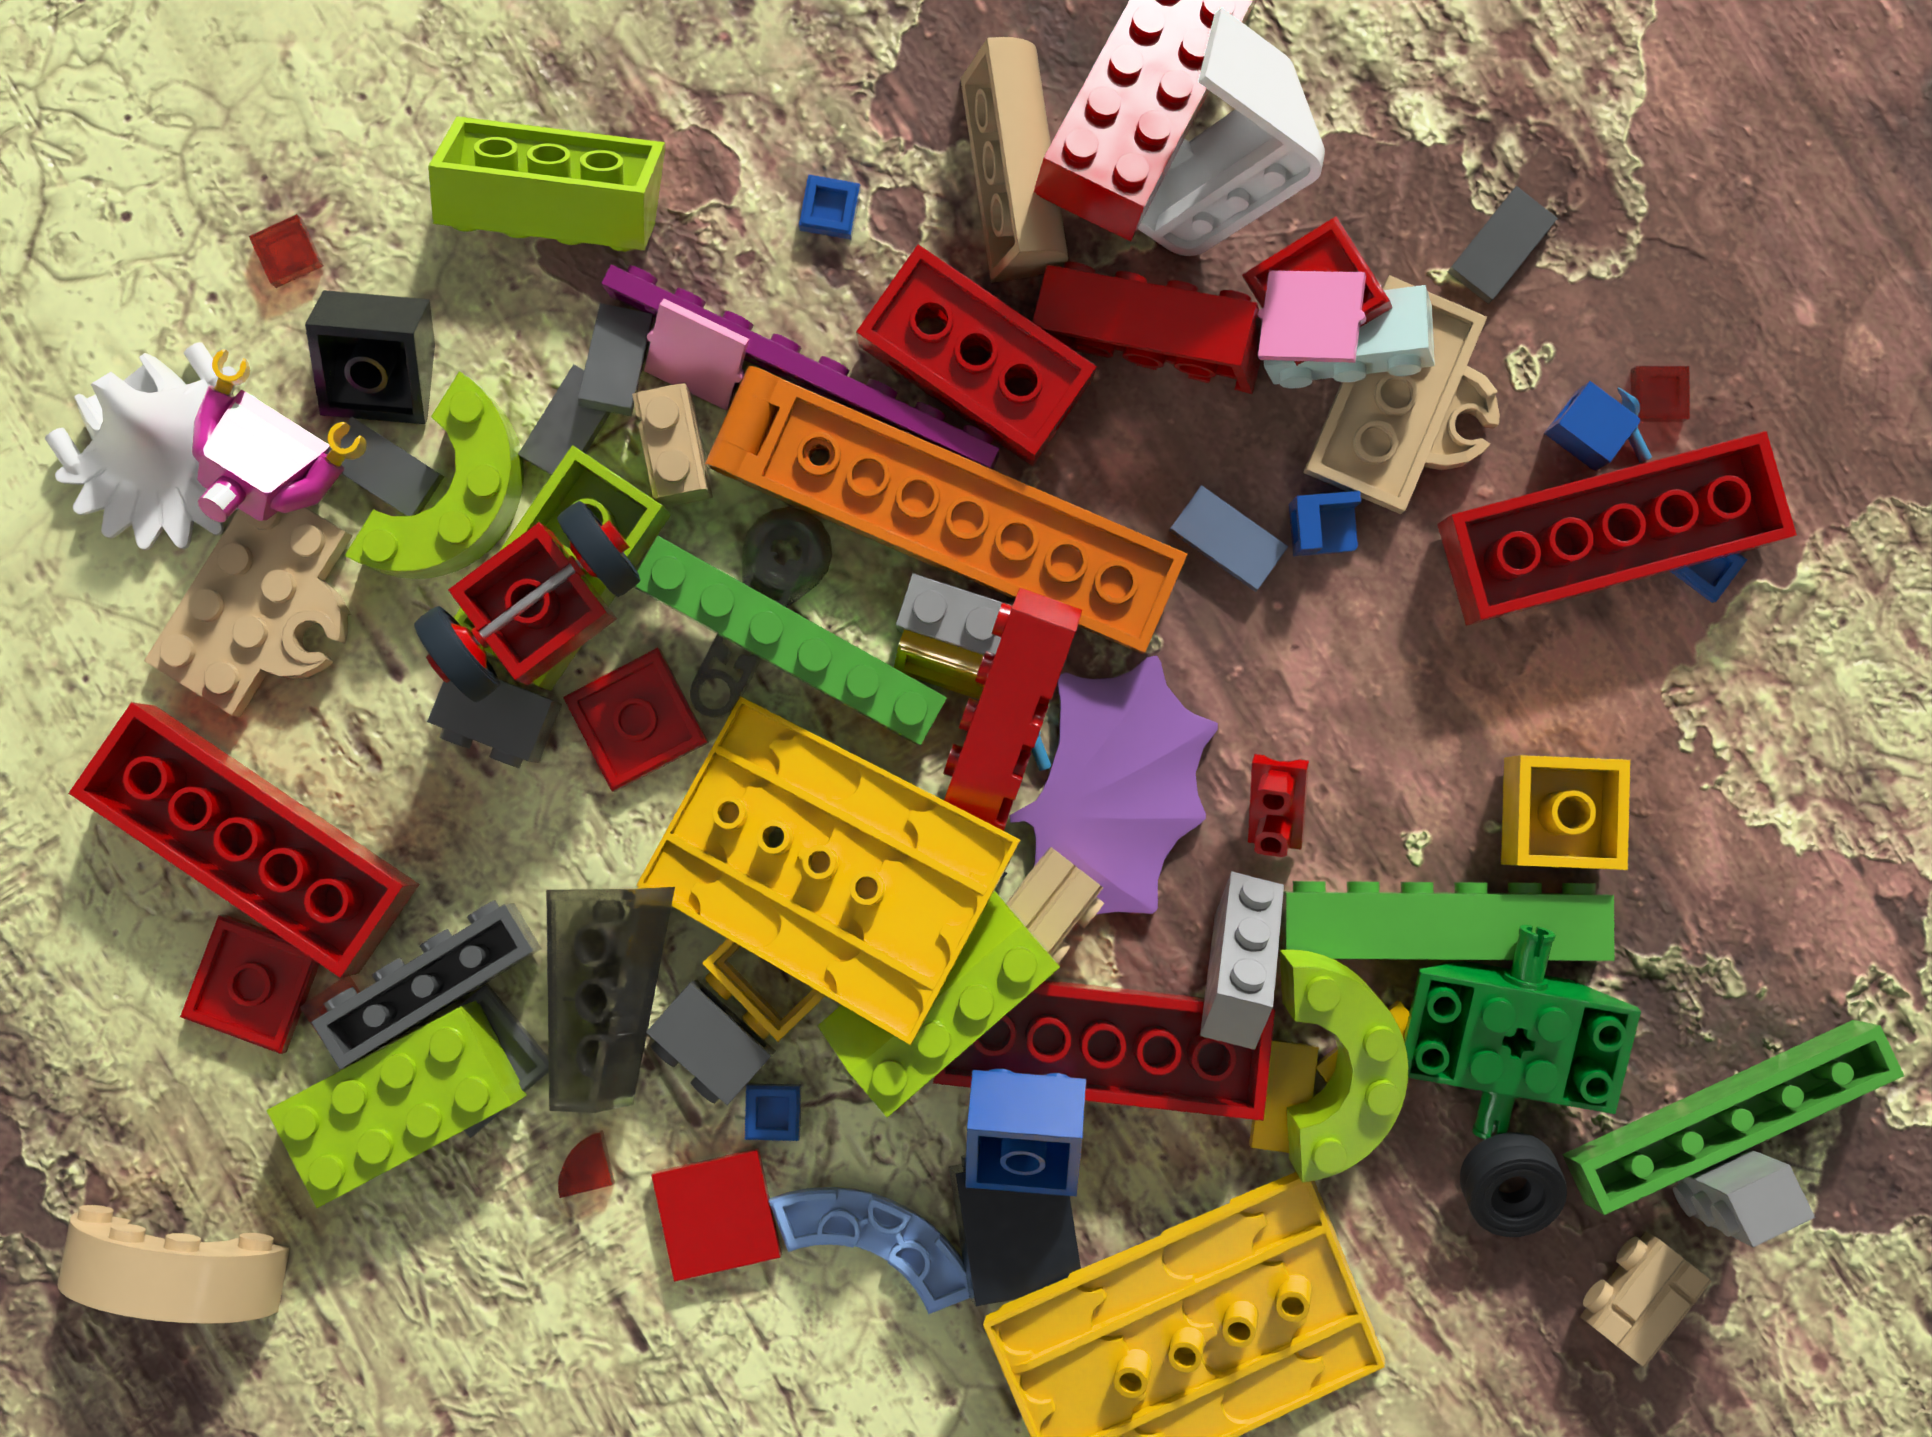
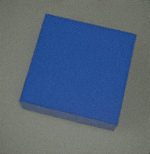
[799,174,861,240]
[1670,553,1747,603]
[745,1083,802,1141]

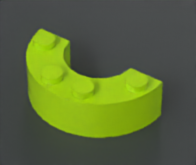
[344,371,524,579]
[1280,949,1408,1183]

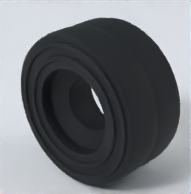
[1460,1132,1567,1237]

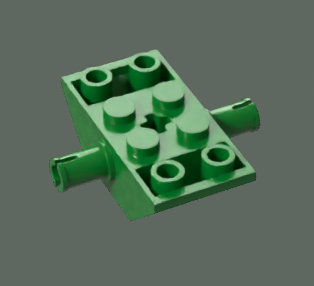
[1404,925,1641,1140]

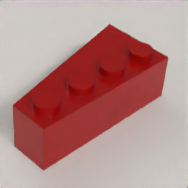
[1033,262,1262,394]
[943,588,1082,831]

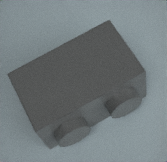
[427,679,562,768]
[646,979,776,1106]

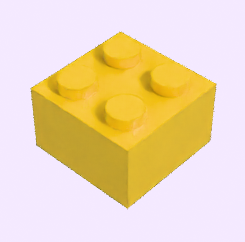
[1501,755,1630,870]

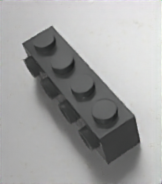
[311,900,542,1069]

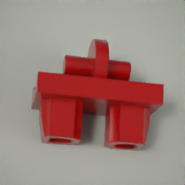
[1248,754,1309,857]

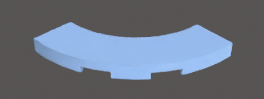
[769,1187,969,1314]

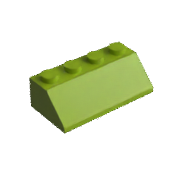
[428,116,665,252]
[817,890,1060,1118]

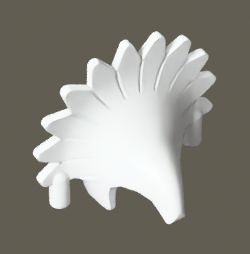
[45,342,258,550]

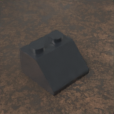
[305,290,435,424]

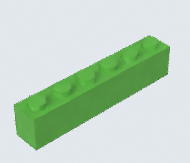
[633,535,947,745]
[1278,881,1615,961]
[1562,1020,1904,1215]

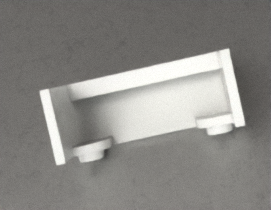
[1138,8,1325,256]

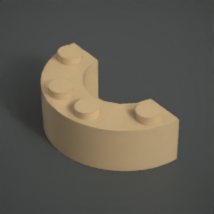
[57,1205,290,1324]

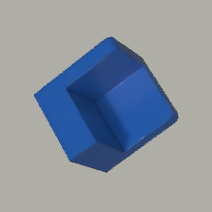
[1544,381,1640,471]
[1289,491,1361,556]

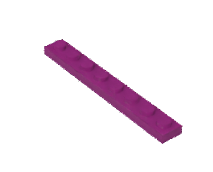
[601,265,999,470]

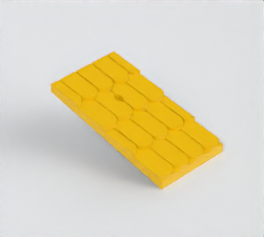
[636,696,1021,1045]
[983,1172,1385,1437]

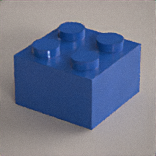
[966,1069,1086,1197]

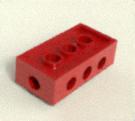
[856,244,1097,466]

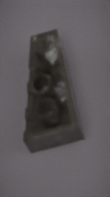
[546,887,675,1113]

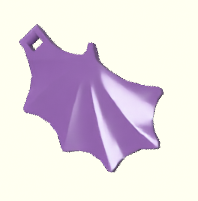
[1009,656,1218,914]

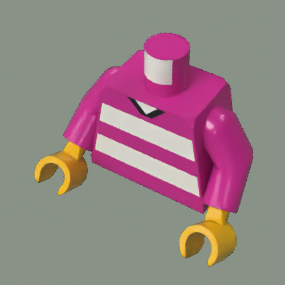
[192,350,366,522]

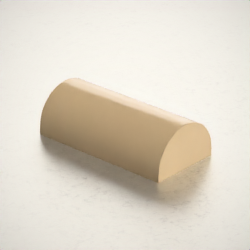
[961,37,1068,283]

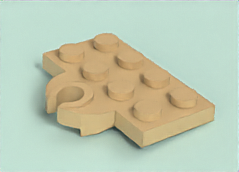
[1303,275,1500,514]
[144,508,352,717]

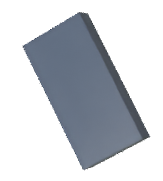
[1169,485,1288,592]

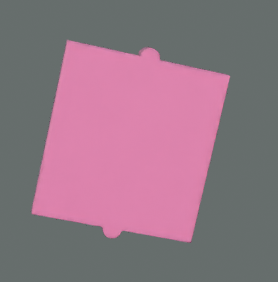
[1258,271,1366,363]
[644,299,749,411]

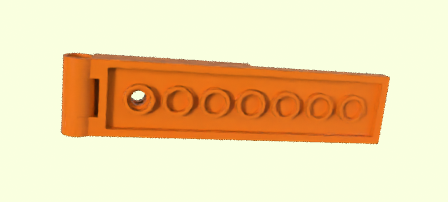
[705,366,1188,654]

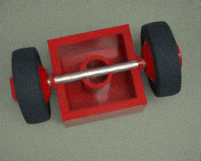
[414,501,641,702]

